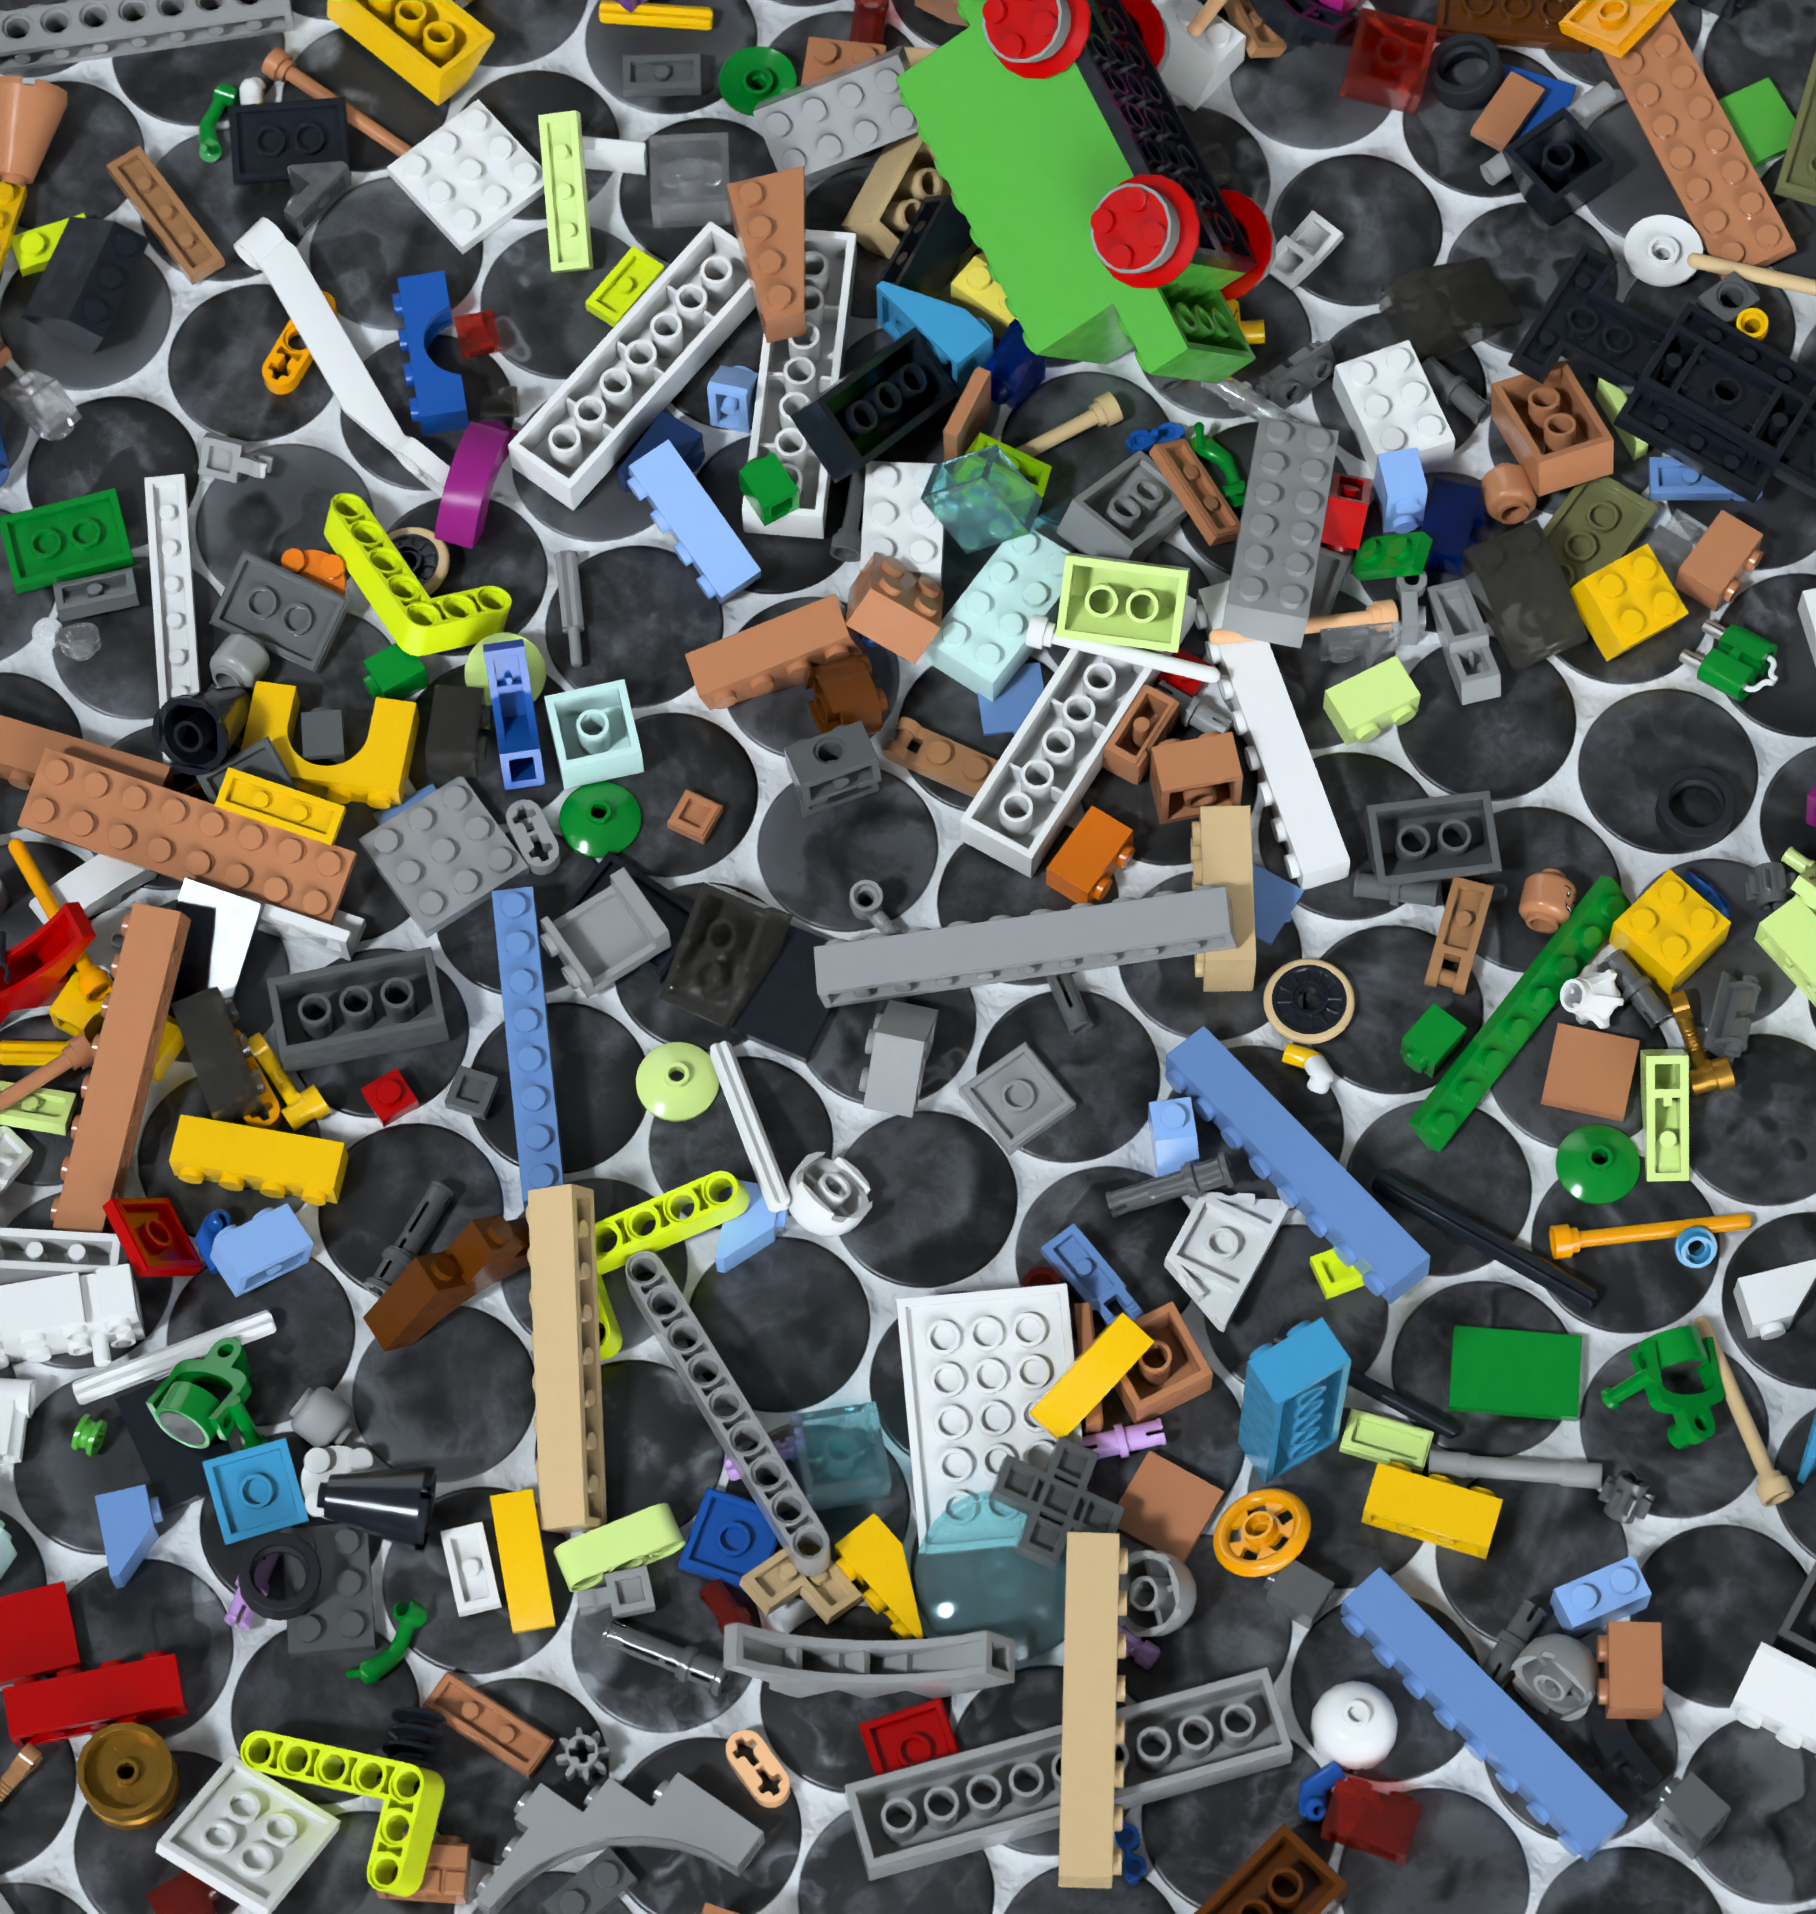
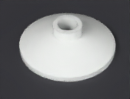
[1623,215,1703,287]

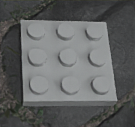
[358,775,530,939]

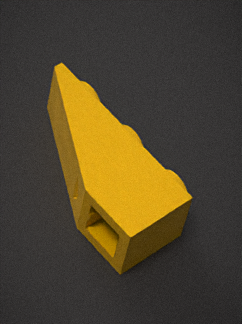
[834,1513,924,1640]

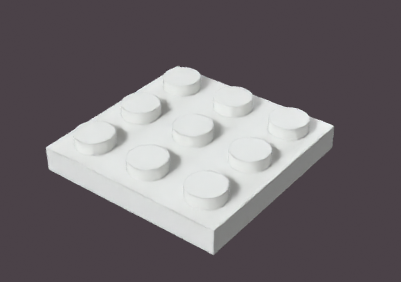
[387,99,545,254]
[156,1754,341,1914]

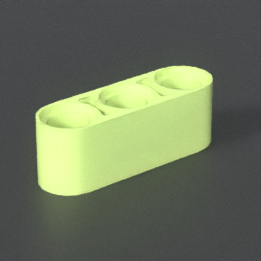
[553,1503,685,1592]

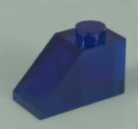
[985,319,1046,411]

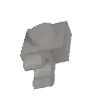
[198,432,274,483]
[1396,570,1427,645]
[577,1565,656,1619]

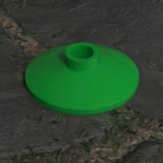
[719,46,797,116]
[559,781,641,859]
[1555,1124,1640,1205]

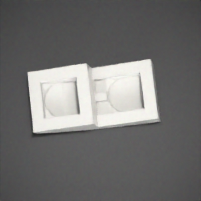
[1269,210,1344,290]

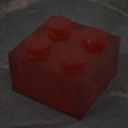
[1339,7,1438,115]

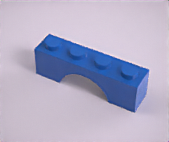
[392,271,470,436]

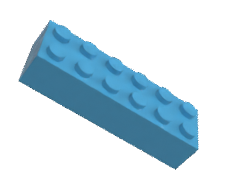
[1238,1317,1351,1484]

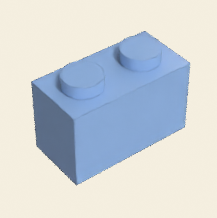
[1373,447,1428,534]
[210,1203,313,1297]
[1550,1555,1652,1638]

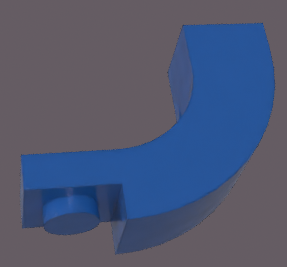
[483,639,545,790]

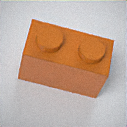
[1046,805,1135,904]

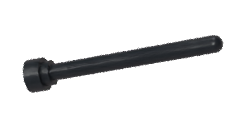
[1272,1322,1459,1439]

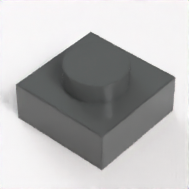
[445,1065,500,1120]

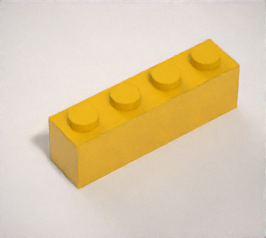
[169,1114,349,1206]

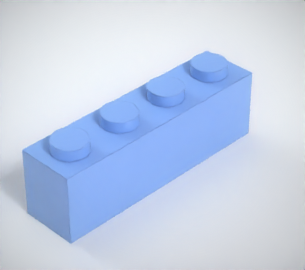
[627,439,761,604]

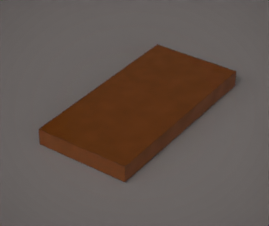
[1434,0,1590,54]

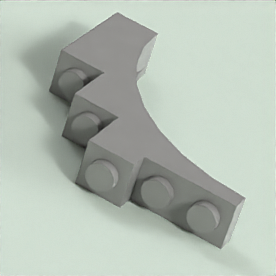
[723,1622,1015,1699]
[475,1772,765,1914]

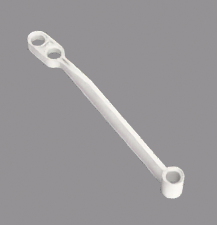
[234,217,450,498]

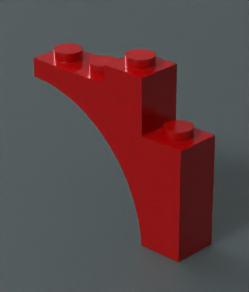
[0,902,97,1025]

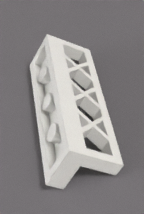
[210,884,366,961]

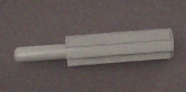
[554,550,585,668]

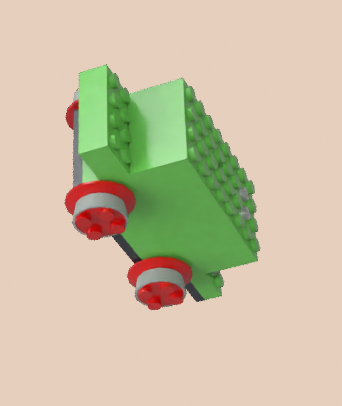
[895,0,1277,384]

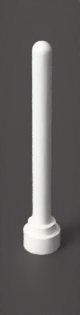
[1025,614,1220,683]

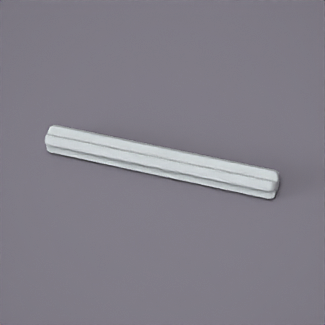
[710,1041,790,1213]
[72,1310,276,1405]

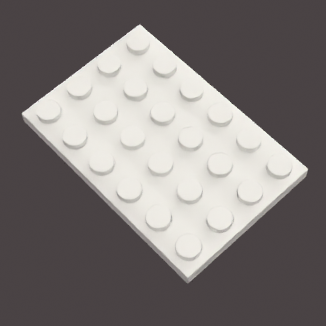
[896,1283,1087,1557]

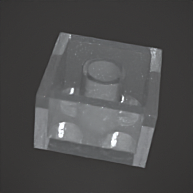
[649,132,732,228]

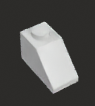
[1733,1259,1816,1340]

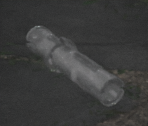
[1200,376,1311,426]

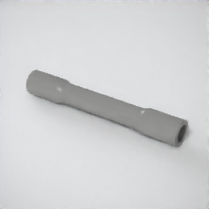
[1480,81,1616,185]
[1428,1450,1602,1489]

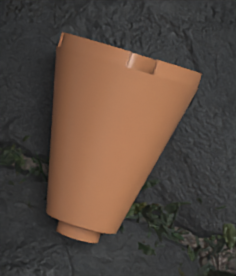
[0,75,68,188]

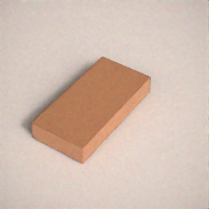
[1470,71,1545,152]

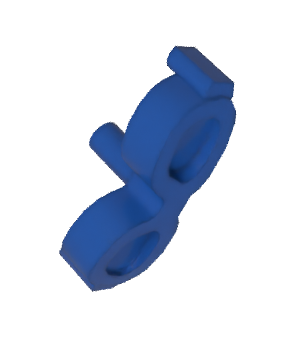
[1126,422,1185,454]
[1681,872,1731,919]
[1114,1818,1147,1886]

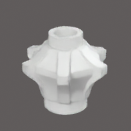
[1560,965,1624,1029]

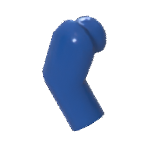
[1297,1761,1346,1821]

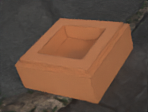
[667,789,723,845]

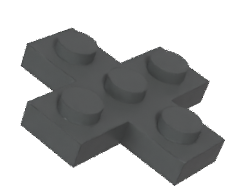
[988,1436,1125,1569]

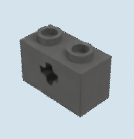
[1653,1772,1731,1860]

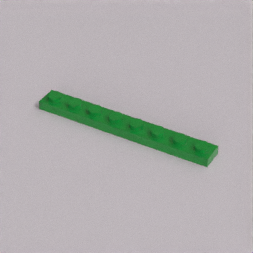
[1408,875,1632,1152]

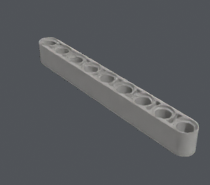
[625,1251,831,1576]

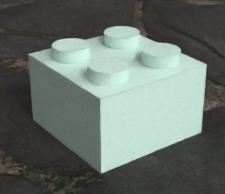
[544,679,644,789]

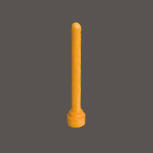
[8,838,113,1003]
[1549,1213,1753,1259]

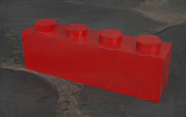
[3,1651,189,1749]

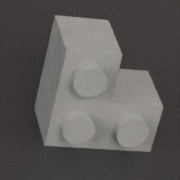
[859,1000,938,1118]

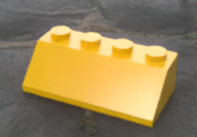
[327,0,495,106]

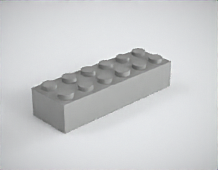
[1221,416,1339,649]

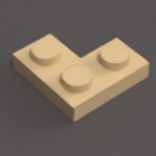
[739,1545,862,1625]

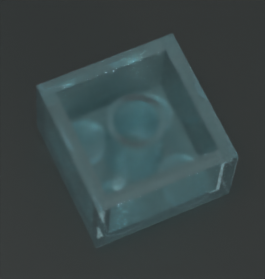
[920,444,1043,554]
[789,1401,892,1511]

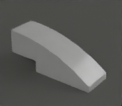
[1426,578,1501,705]

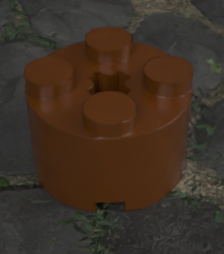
[804,653,889,735]

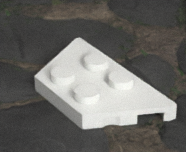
[1164,1192,1290,1332]

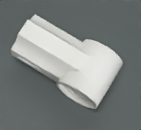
[0,1378,36,1465]

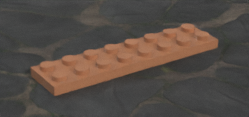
[1600,9,1796,280]
[17,747,357,925]

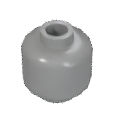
[209,634,270,693]
[289,1386,354,1449]

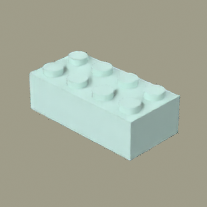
[926,521,1070,702]

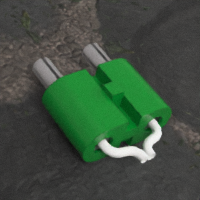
[1679,619,1778,701]

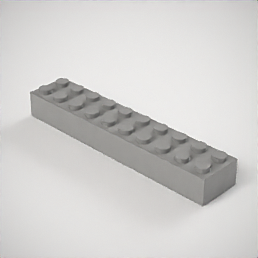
[844,1667,1293,1881]

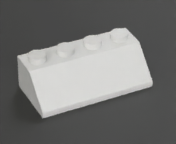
[1151,0,1246,111]
[1729,1642,1816,1757]

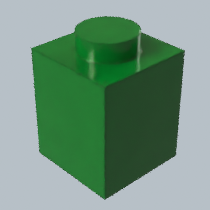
[739,452,800,526]
[362,643,429,701]
[1400,1003,1467,1078]

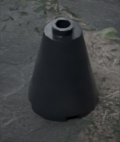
[152,686,252,775]
[317,1466,437,1553]

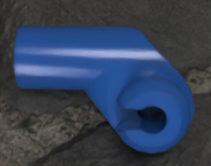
[195,1209,232,1274]

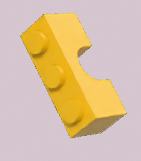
[48,971,186,1083]

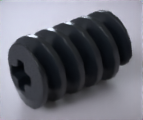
[376,1707,447,1795]

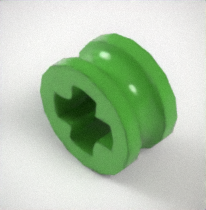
[71,1414,108,1457]

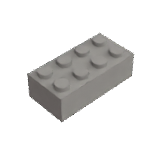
[753,46,919,176]

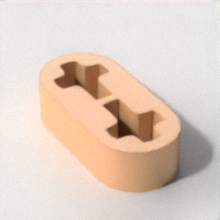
[726,1730,790,1808]

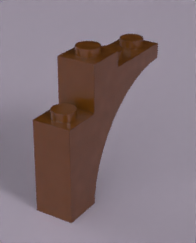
[363,1214,530,1352]

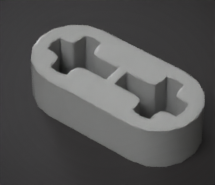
[506,799,561,875]

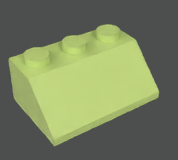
[1056,553,1191,653]

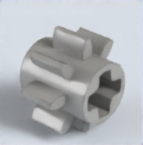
[556,1727,611,1785]

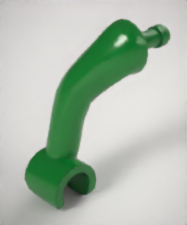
[199,83,240,163]
[1189,422,1246,509]
[346,1600,428,1685]

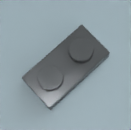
[623,53,702,97]
[53,567,140,622]
[541,1847,638,1914]

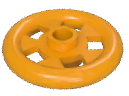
[1213,1488,1311,1577]

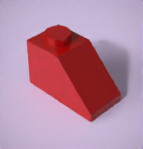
[1321,472,1372,552]

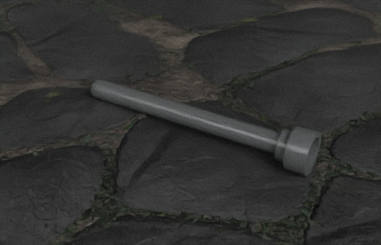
[830,465,866,562]

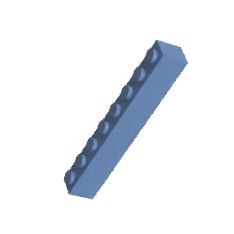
[492,886,565,1215]
[1165,1026,1430,1305]
[1340,1567,1628,1862]

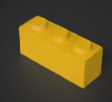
[1361,1462,1503,1560]

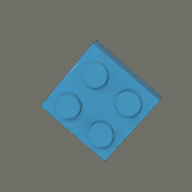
[202,1438,309,1545]

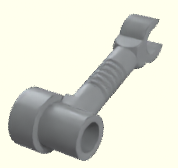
[849,880,903,936]

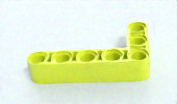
[324,493,512,656]
[595,1171,750,1360]
[240,1731,445,1897]

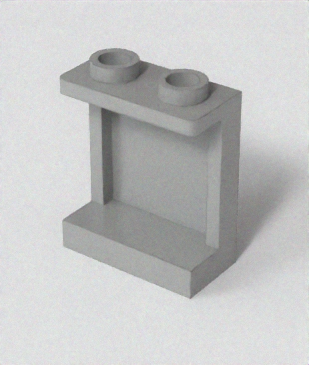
[539,867,671,998]

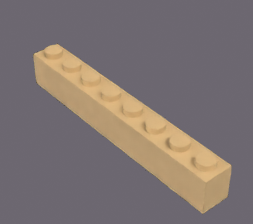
[526,1184,607,1534]
[1058,1532,1128,1889]

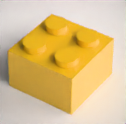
[1566,543,1689,662]
[1609,869,1731,995]

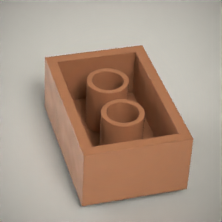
[1491,361,1614,497]

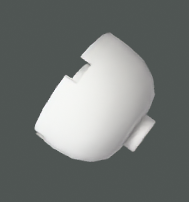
[787,1152,873,1238]
[1310,1681,1398,1771]

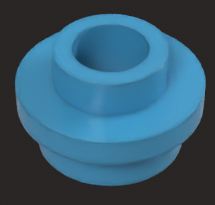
[1674,1226,1718,1268]

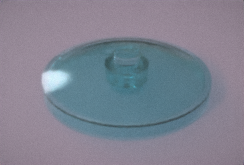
[915,1490,1067,1663]

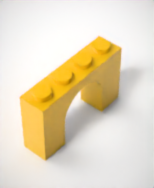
[241,681,420,810]

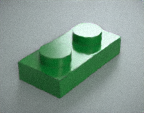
[1350,531,1433,581]

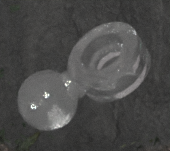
[32,617,101,661]

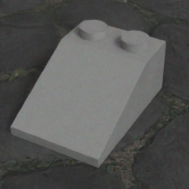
[1056,450,1188,562]

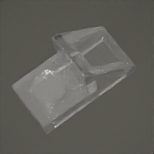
[1648,509,1709,586]
[1318,621,1402,671]

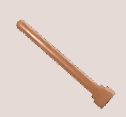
[261,47,413,157]
[0,1033,94,1112]

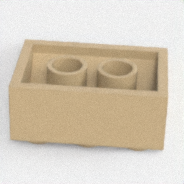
[841,132,954,259]

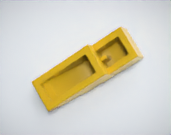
[1028,1312,1155,1440]
[490,1489,556,1634]

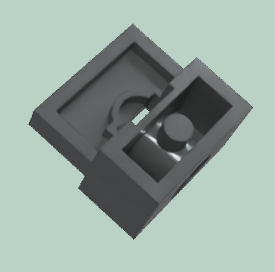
[784,720,882,818]

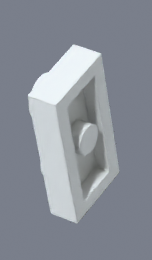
[440,1522,502,1617]

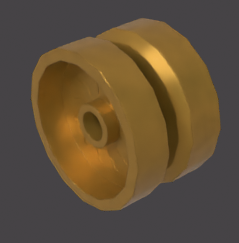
[77,1722,180,1831]

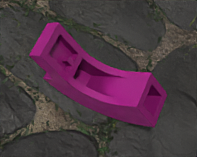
[434,420,519,549]

